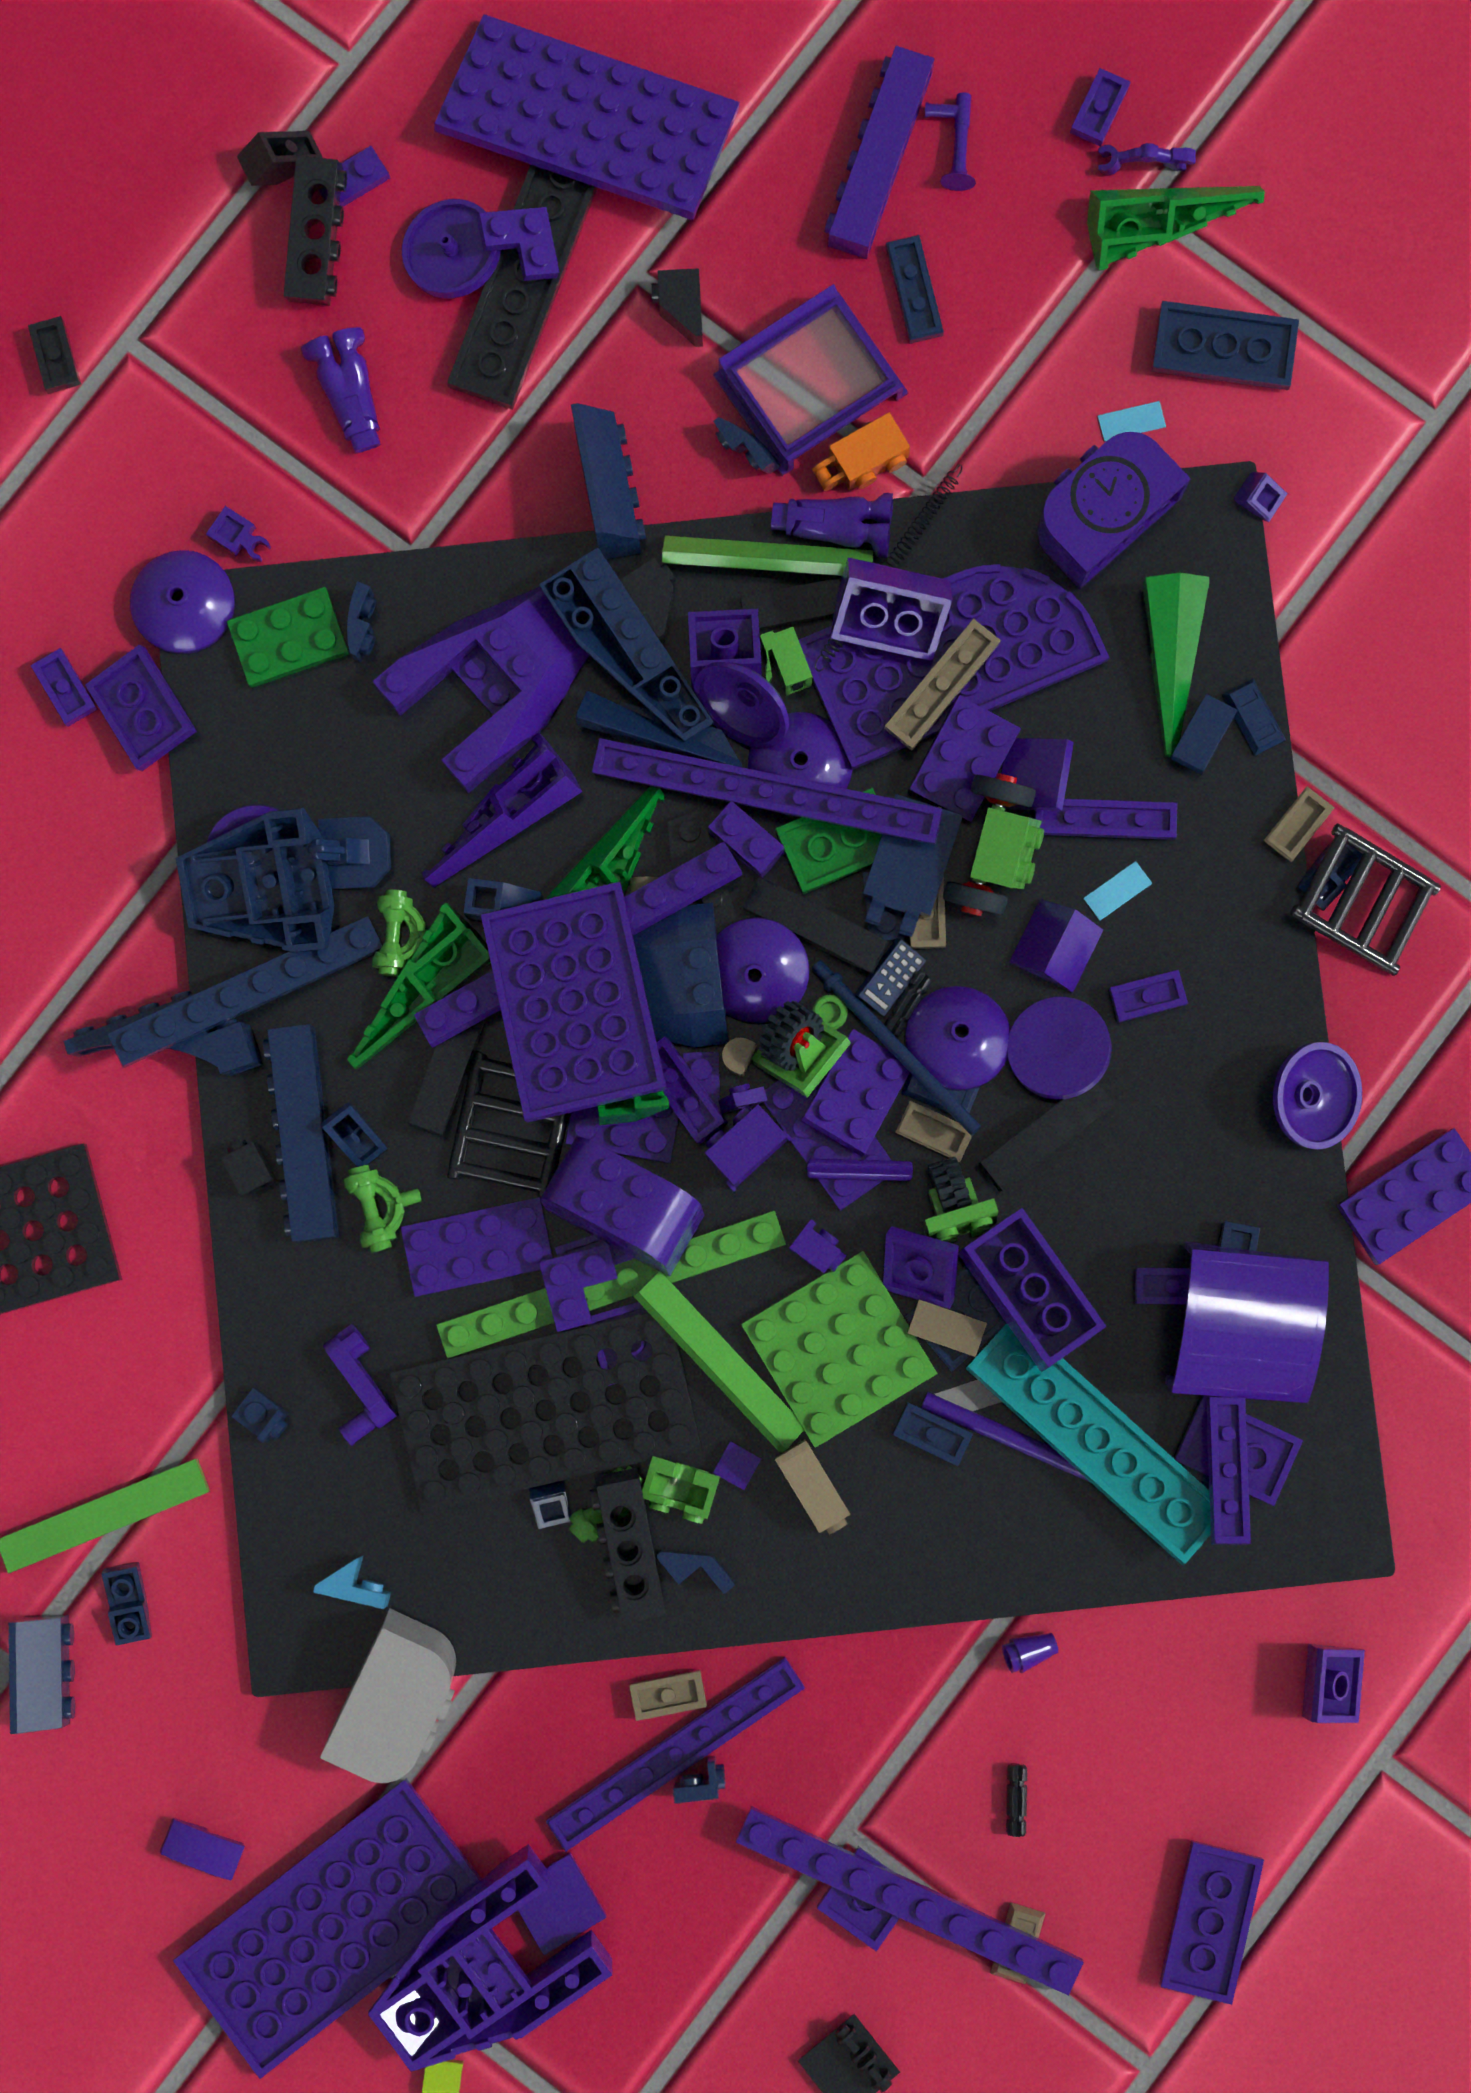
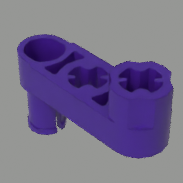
[323,1323,397,1446]

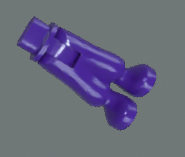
[301,328,381,453]
[771,493,893,559]

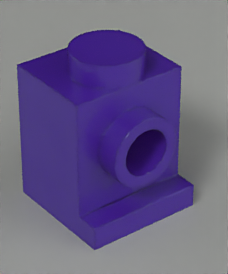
[789,1219,847,1274]

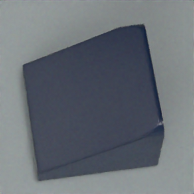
[529,1480,572,1529]

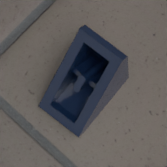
[320,1102,388,1167]

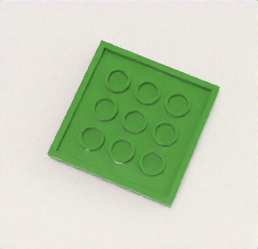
[741,1251,938,1448]

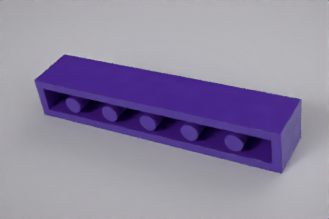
[824,46,935,259]

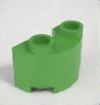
[642,1456,720,1524]

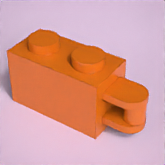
[812,412,910,491]

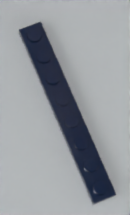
[107,916,382,1068]

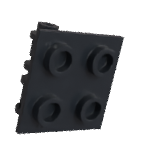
[798,2014,900,2093]

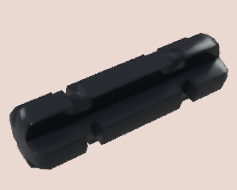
[884,971,932,1037]
[1006,1764,1027,1837]

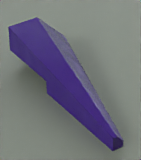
[422,733,582,888]

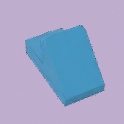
[313,1556,391,1609]

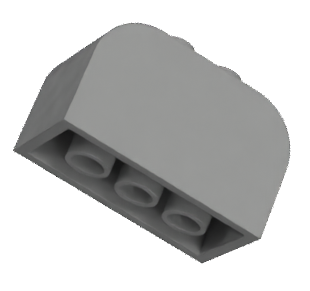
[320,1608,456,1783]

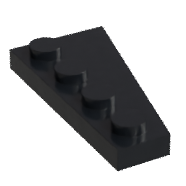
[667,810,738,934]

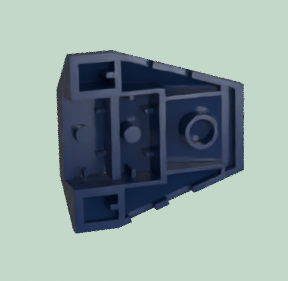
[175,807,335,952]
[633,903,729,1047]

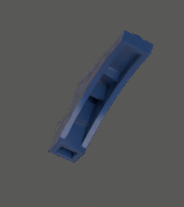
[64,991,263,1076]

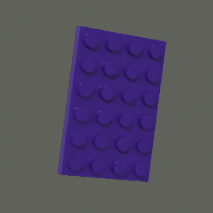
[481,882,667,1123]

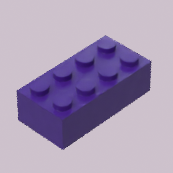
[958,1208,1107,1372]

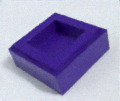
[713,1441,762,1490]

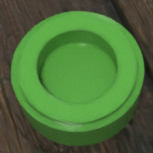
[812,995,848,1030]

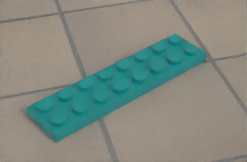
[966,1323,1211,1566]

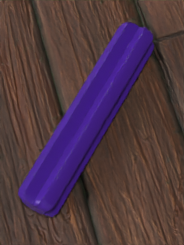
[807,1159,913,1181]

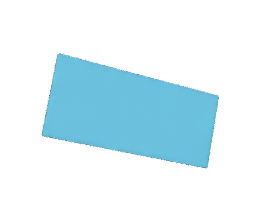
[1098,401,1166,441]
[1084,861,1152,921]

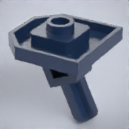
[307,816,391,890]

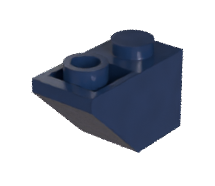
[463,878,542,921]

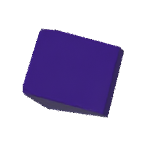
[1234,472,1288,522]

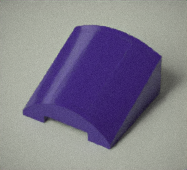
[1165,1242,1329,1403]

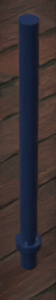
[811,960,981,1136]

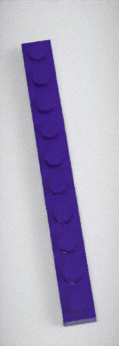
[592,738,943,845]
[414,841,743,1048]
[736,1806,1084,1996]

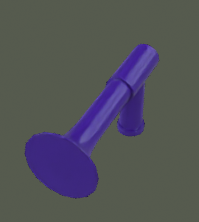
[925,92,976,191]

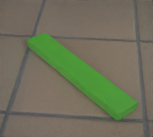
[662,536,873,576]
[633,1271,804,1453]
[0,1458,211,1574]

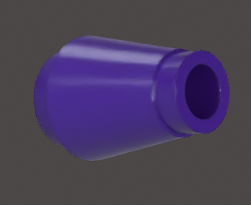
[1002,1633,1059,1673]

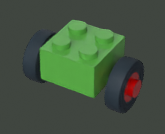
[943,773,1044,916]

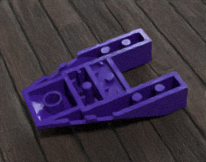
[372,587,590,794]
[368,1844,613,2071]

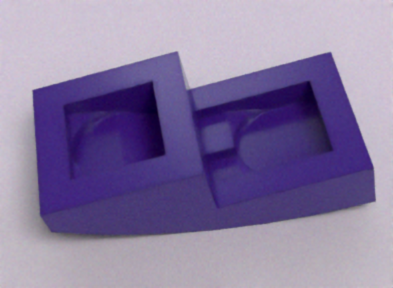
[160,1818,245,1881]

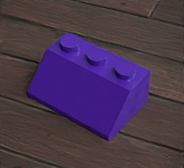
[830,557,952,661]

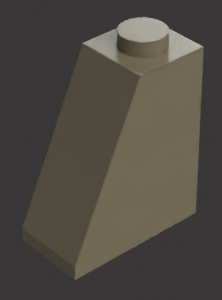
[775,1439,851,1535]

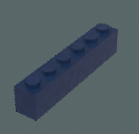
[263,1024,339,1243]

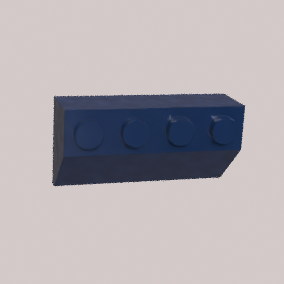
[571,403,646,559]

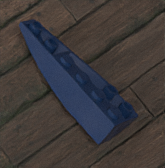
[539,548,714,742]

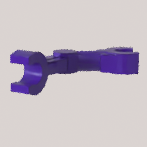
[1098,143,1196,175]

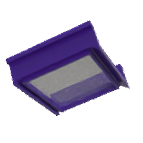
[713,284,908,476]

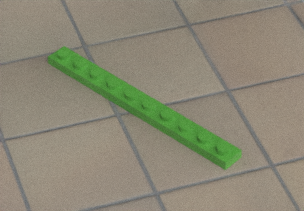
[437,1211,786,1359]

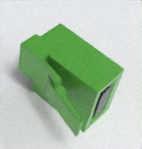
[760,627,813,696]

